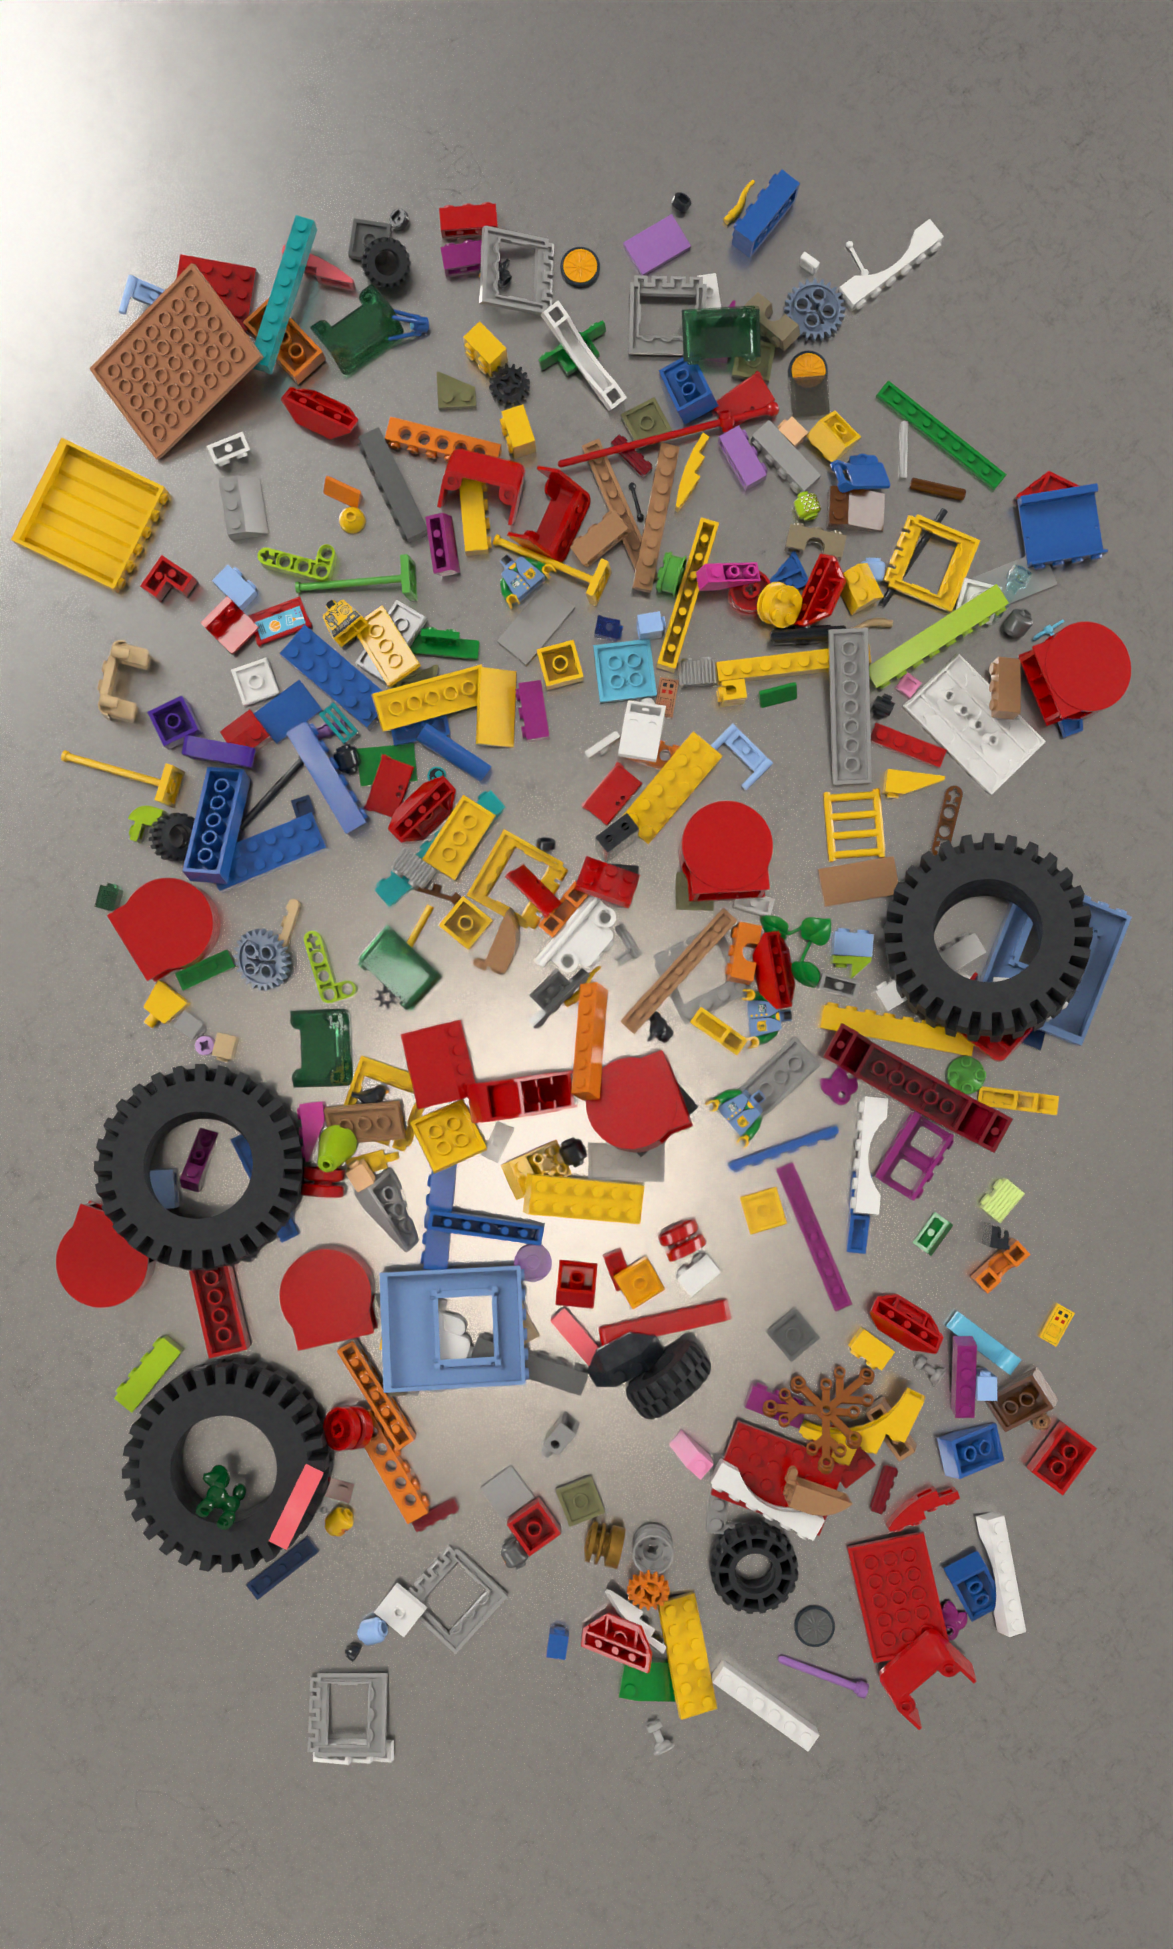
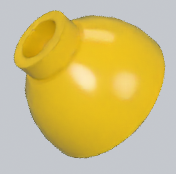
[339,507,366,534]

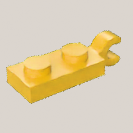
[346,1149,400,1172]

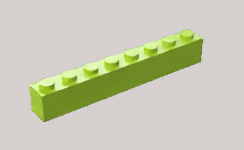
[869,584,1009,690]

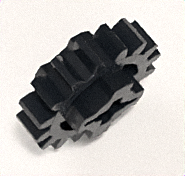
[489,363,530,407]

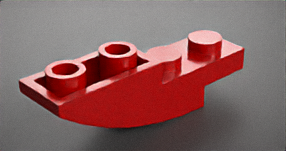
[885,1486,960,1532]

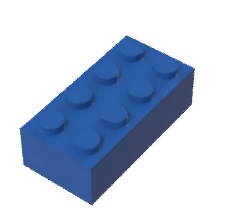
[732,170,800,258]

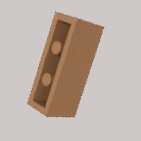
[570,510,632,568]
[989,657,1021,720]
[865,1397,917,1462]

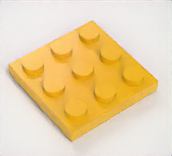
[410,1099,487,1174]

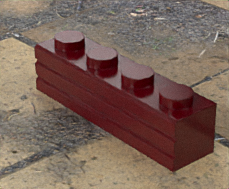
[611,434,653,479]
[869,1462,898,1515]
[411,1496,460,1532]

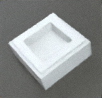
[799,252,820,275]

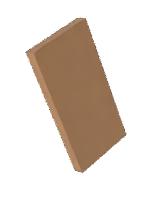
[818,856,898,907]
[324,1101,406,1143]

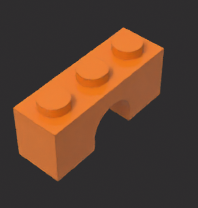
[538,881,589,938]
[725,921,762,985]
[970,1238,1031,1294]

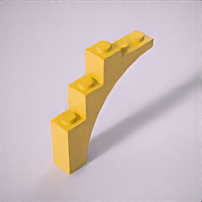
[799,1387,925,1466]

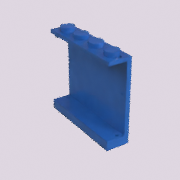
[1017,483,1108,570]

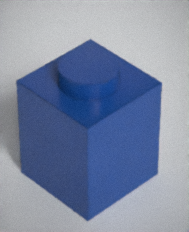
[546,1626,569,1660]

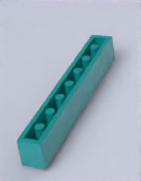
[253,215,317,375]
[374,790,506,908]

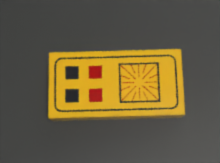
[1038,1303,1075,1347]

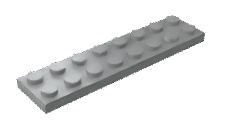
[828,627,872,785]

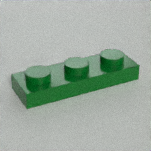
[175,949,236,991]

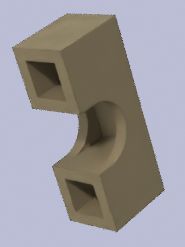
[742,292,800,351]
[784,523,847,562]

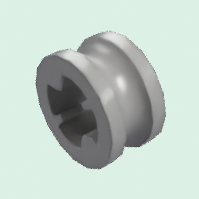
[614,950,633,967]

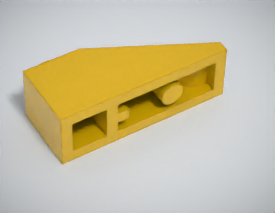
[882,769,945,799]

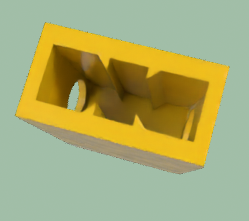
[143,980,191,1028]

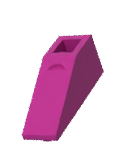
[696,562,761,591]
[297,1101,326,1162]

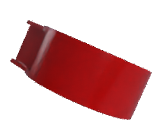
[1018,621,1131,726]
[678,801,773,902]
[107,878,220,982]
[586,1050,693,1153]
[466,1070,578,1123]
[56,1201,156,1308]
[279,1245,378,1351]

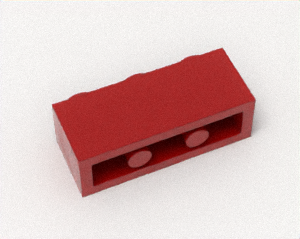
[439,202,498,238]

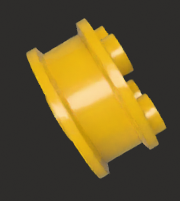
[757,582,802,628]

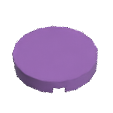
[514,1244,552,1282]

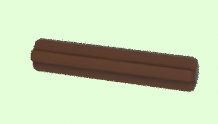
[910,478,966,500]

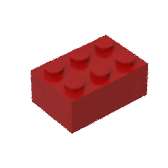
[1026,1421,1097,1495]

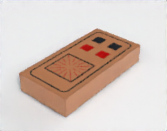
[656,677,679,719]

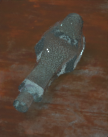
[994,564,1032,618]

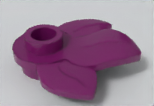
[820,1068,858,1106]
[942,1600,968,1641]

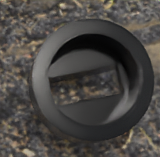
[345,1644,362,1662]

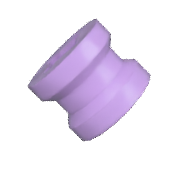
[195,1036,215,1055]

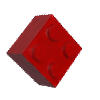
[507,1497,561,1557]

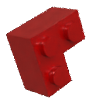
[140,555,198,602]

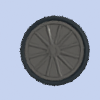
[794,1606,835,1647]

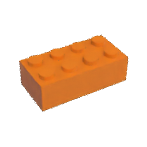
[243,298,326,385]

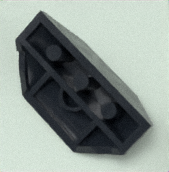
[587,1332,665,1387]

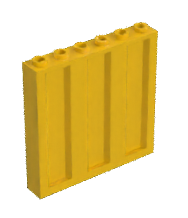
[11,437,168,593]

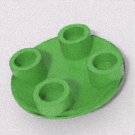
[947,1056,986,1094]

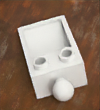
[618,697,666,762]

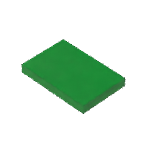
[357,743,418,787]

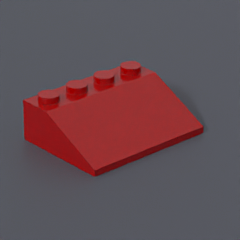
[400,1020,475,1109]

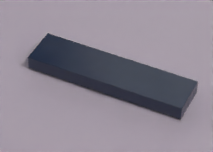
[246,1535,320,1600]

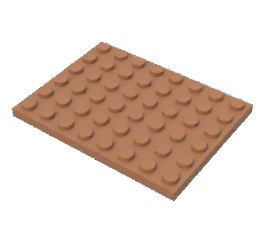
[89,263,264,460]

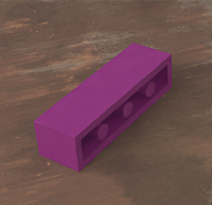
[951,1336,977,1418]

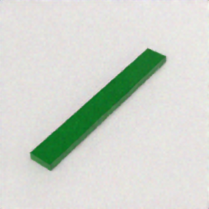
[876,380,1007,491]

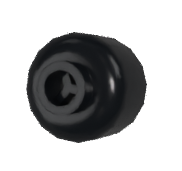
[333,744,361,774]
[559,1137,587,1168]

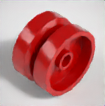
[728,571,770,616]
[301,1166,346,1198]
[657,1218,707,1262]
[323,1406,373,1451]

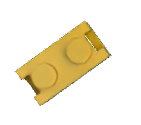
[716,678,747,707]
[848,1327,895,1371]

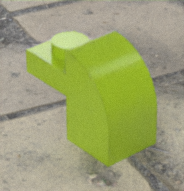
[128,805,167,844]

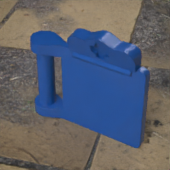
[830,453,891,493]

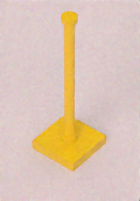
[493,534,612,606]
[61,750,185,808]

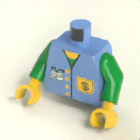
[500,554,556,609]
[742,989,792,1049]
[705,1089,766,1149]

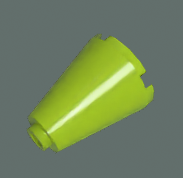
[317,1125,357,1172]

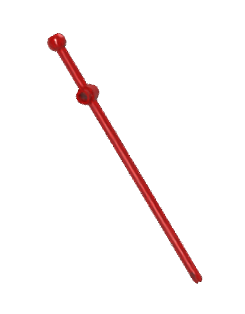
[558,401,779,468]

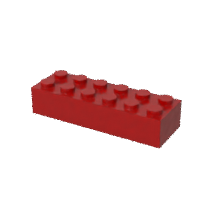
[189,1265,251,1359]

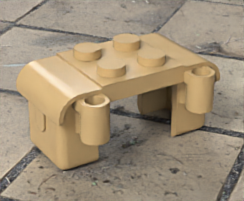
[97,640,150,723]

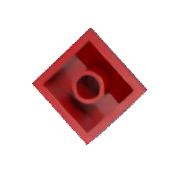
[220,709,273,753]
[555,1260,598,1309]

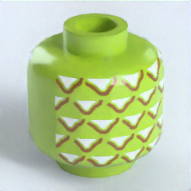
[793,491,821,522]

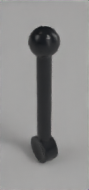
[628,482,644,521]

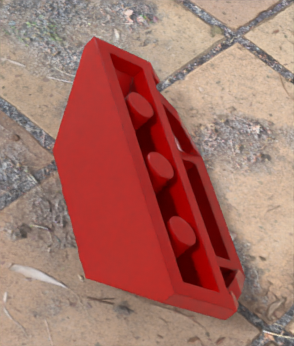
[281,387,359,439]
[792,554,847,627]
[388,776,456,843]
[753,931,796,1009]
[869,1294,944,1354]
[581,1613,652,1673]

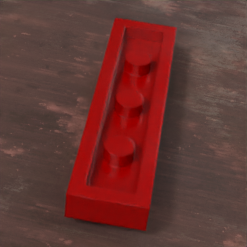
[871,723,947,768]

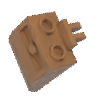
[473,907,520,974]
[783,1466,853,1516]

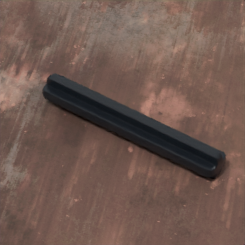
[770,625,846,642]

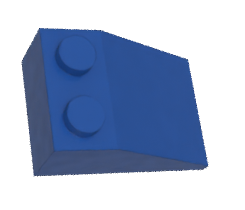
[659,352,719,424]
[937,1423,1004,1479]
[943,1550,996,1622]

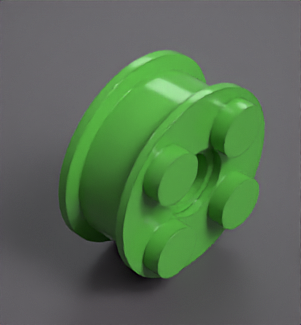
[656,551,687,597]

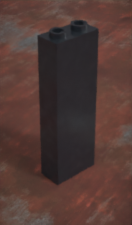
[594,813,639,863]

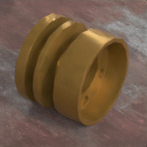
[584,1520,626,1569]

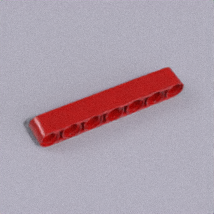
[598,1299,732,1346]

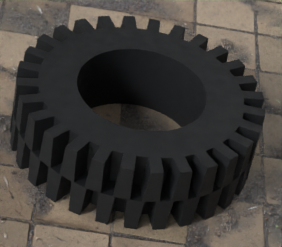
[885,833,1093,1043]
[94,1064,303,1271]
[122,1358,333,1573]

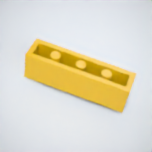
[459,478,492,556]

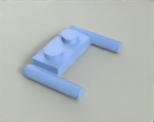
[118,275,165,315]
[711,723,773,790]

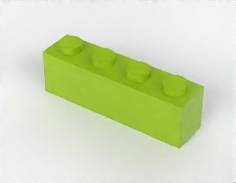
[114,1335,185,1413]

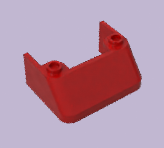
[437,448,526,526]
[507,466,591,562]
[957,972,1033,1062]
[879,1629,977,1730]

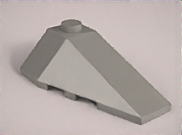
[353,1167,419,1253]

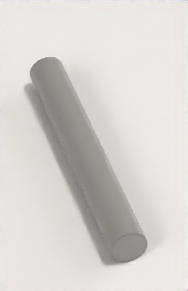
[899,421,908,480]

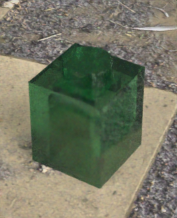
[94,883,123,912]

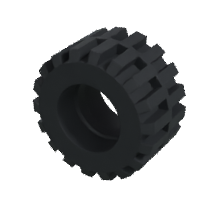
[361,237,411,288]
[149,812,195,862]

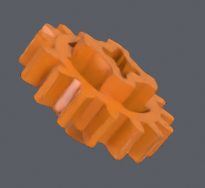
[627,1570,670,1611]

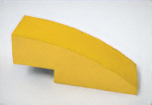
[690,1007,748,1056]

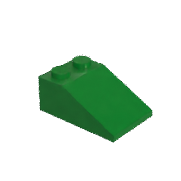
[618,1656,676,1702]

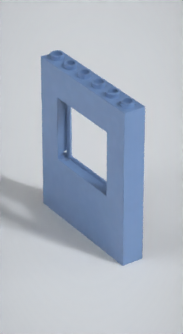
[979,895,1132,1046]
[379,1265,529,1393]

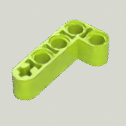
[257,544,337,582]
[303,931,358,1003]

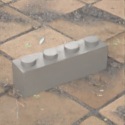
[751,420,821,493]

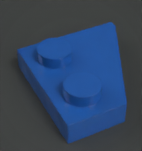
[770,551,808,590]

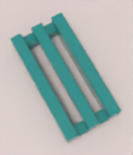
[319,702,358,744]

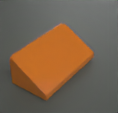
[323,476,363,508]

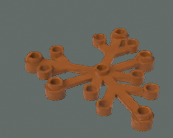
[762,1366,875,1474]

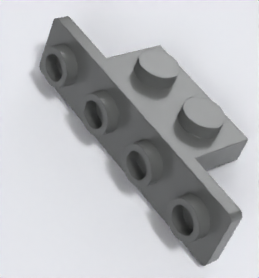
[528,968,590,1029]

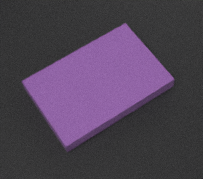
[623,214,691,276]

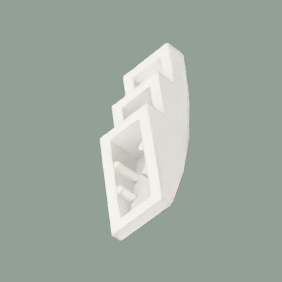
[605,1589,667,1654]
[313,1739,394,1765]

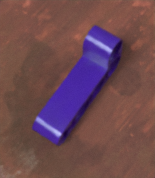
[181,735,256,768]

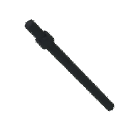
[879,508,948,607]
[240,756,304,831]

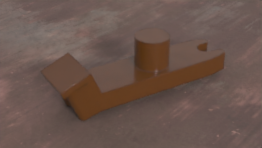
[415,883,462,905]

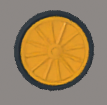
[560,247,600,286]
[788,350,828,392]

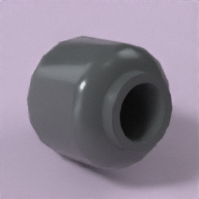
[1004,608,1033,638]
[501,1538,529,1570]

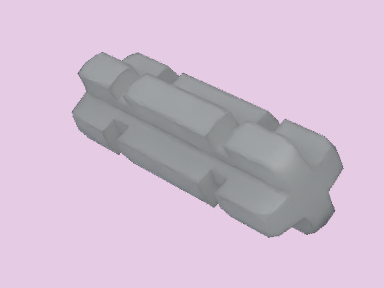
[615,923,642,959]

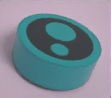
[427,766,447,781]

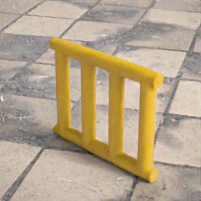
[823,788,885,862]

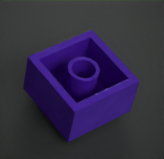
[147,695,203,750]

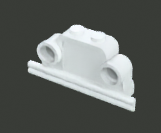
[534,895,616,972]
[408,1298,474,1397]

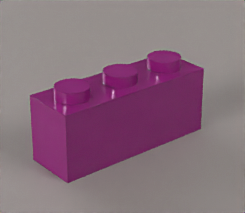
[440,239,501,277]
[425,512,460,577]
[515,680,550,743]
[743,1382,807,1429]

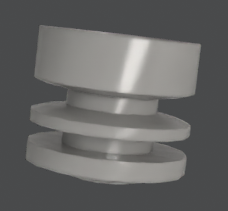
[633,1524,673,1574]

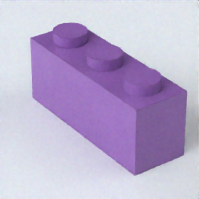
[718,425,768,491]

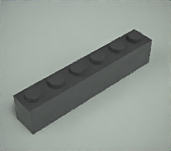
[357,427,428,544]
[471,1333,588,1396]

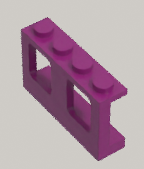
[872,1110,955,1201]

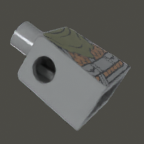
[540,1411,580,1459]

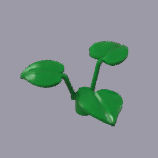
[760,915,831,988]

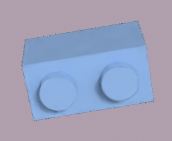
[212,565,258,611]
[636,611,666,640]
[831,928,874,957]
[150,1168,179,1209]
[975,1367,997,1401]

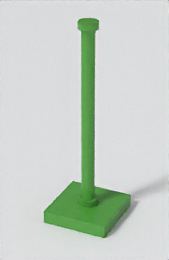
[295,554,418,601]

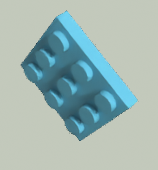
[593,639,657,703]

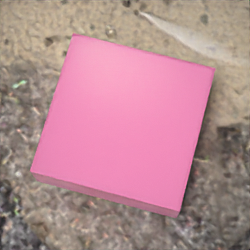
[895,672,922,699]

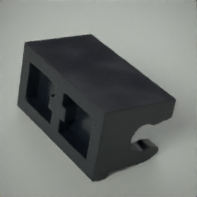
[982,1222,1010,1250]

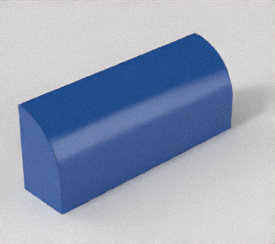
[415,723,492,782]

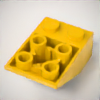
[500,1139,572,1200]

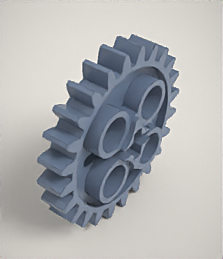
[783,278,846,342]
[233,928,291,991]

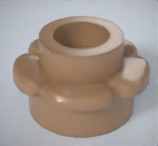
[1032,1413,1051,1431]

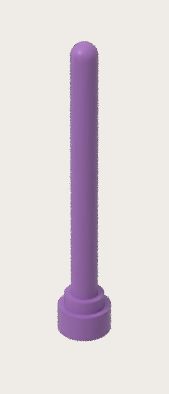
[778,1656,869,1699]

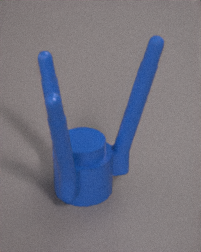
[388,309,429,341]

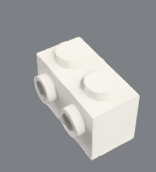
[206,432,250,467]
[676,1252,721,1297]

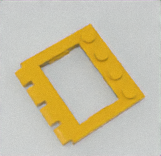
[883,514,980,612]
[466,829,568,930]
[343,1055,424,1152]

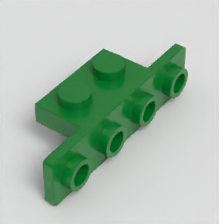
[538,320,606,376]
[410,627,480,660]

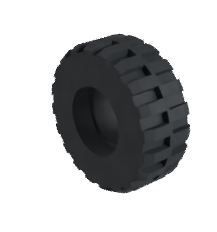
[626,1339,712,1420]
[709,1520,799,1614]

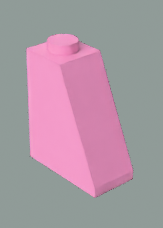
[669,1429,714,1480]

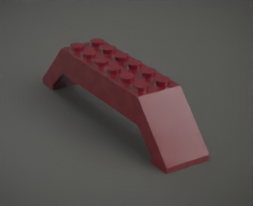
[822,1023,1013,1153]

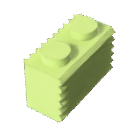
[980,1178,1025,1223]

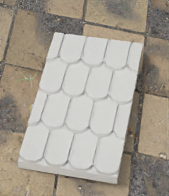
[903,653,1046,795]

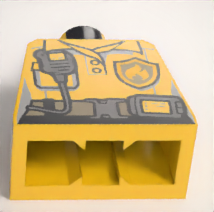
[323,600,369,647]

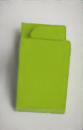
[830,955,872,979]

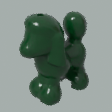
[196,1465,247,1530]

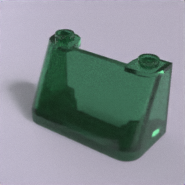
[310,284,404,375]
[681,305,761,365]
[357,924,444,1011]
[290,1009,353,1088]

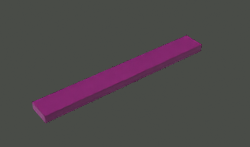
[775,1161,853,1312]

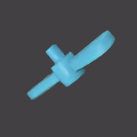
[1033,619,1065,641]

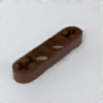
[930,785,963,856]

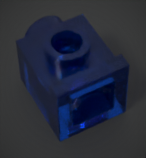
[594,615,623,642]

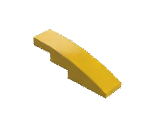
[675,433,709,513]
[978,1086,1059,1115]

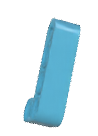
[946,1311,1022,1375]

